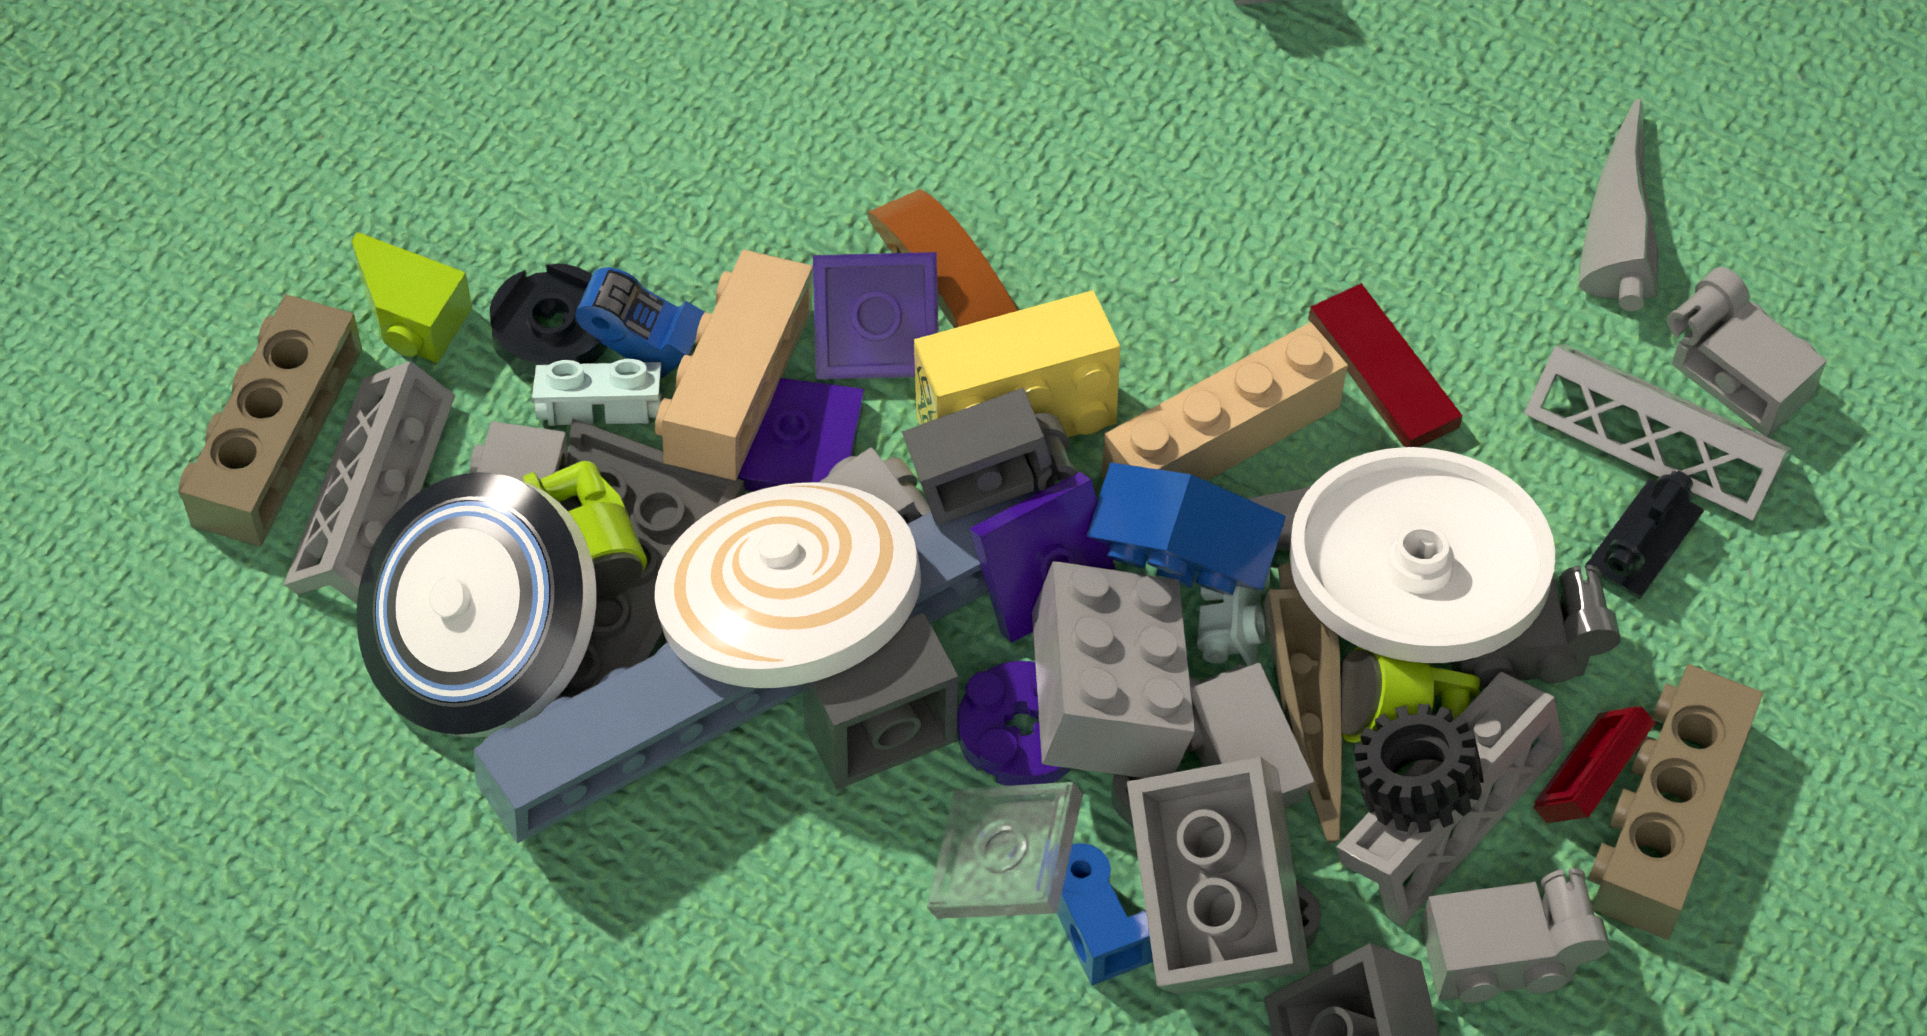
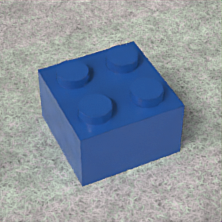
[1087,462,1286,596]

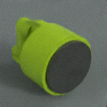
[523,461,647,604]
[1340,646,1480,744]

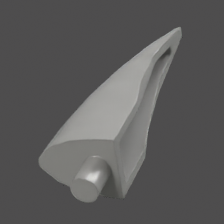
[1579,98,1659,311]

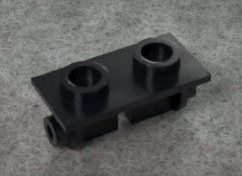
[1585,471,1705,600]

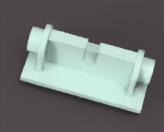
[532,359,662,426]
[1197,568,1270,666]

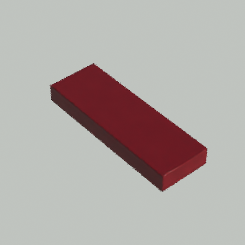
[1308,283,1463,447]

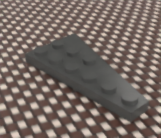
[537,418,745,716]

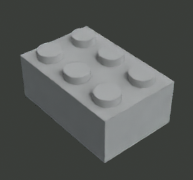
[1032,561,1195,778]
[1127,756,1310,995]

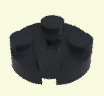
[490,263,608,376]

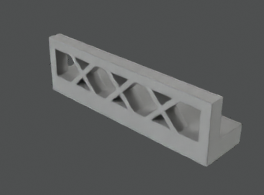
[1524,344,1792,520]
[284,361,455,604]
[1337,672,1564,926]

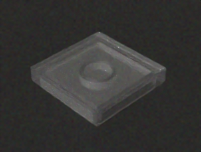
[927,782,1083,919]

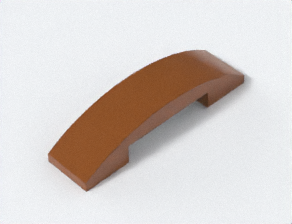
[868,189,1018,328]

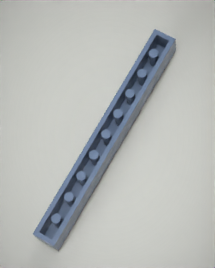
[473,466,1040,844]

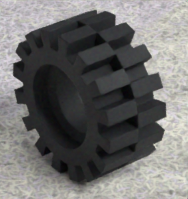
[1354,704,1484,833]

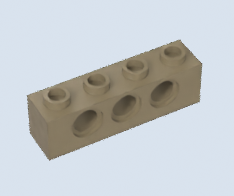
[178,294,362,547]
[1587,664,1764,940]

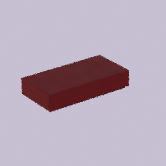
[1533,706,1656,823]

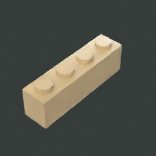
[655,249,813,481]
[1101,322,1348,481]

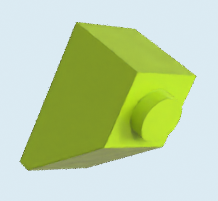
[351,232,472,363]

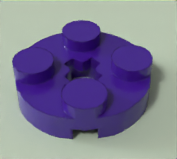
[957,661,1070,789]

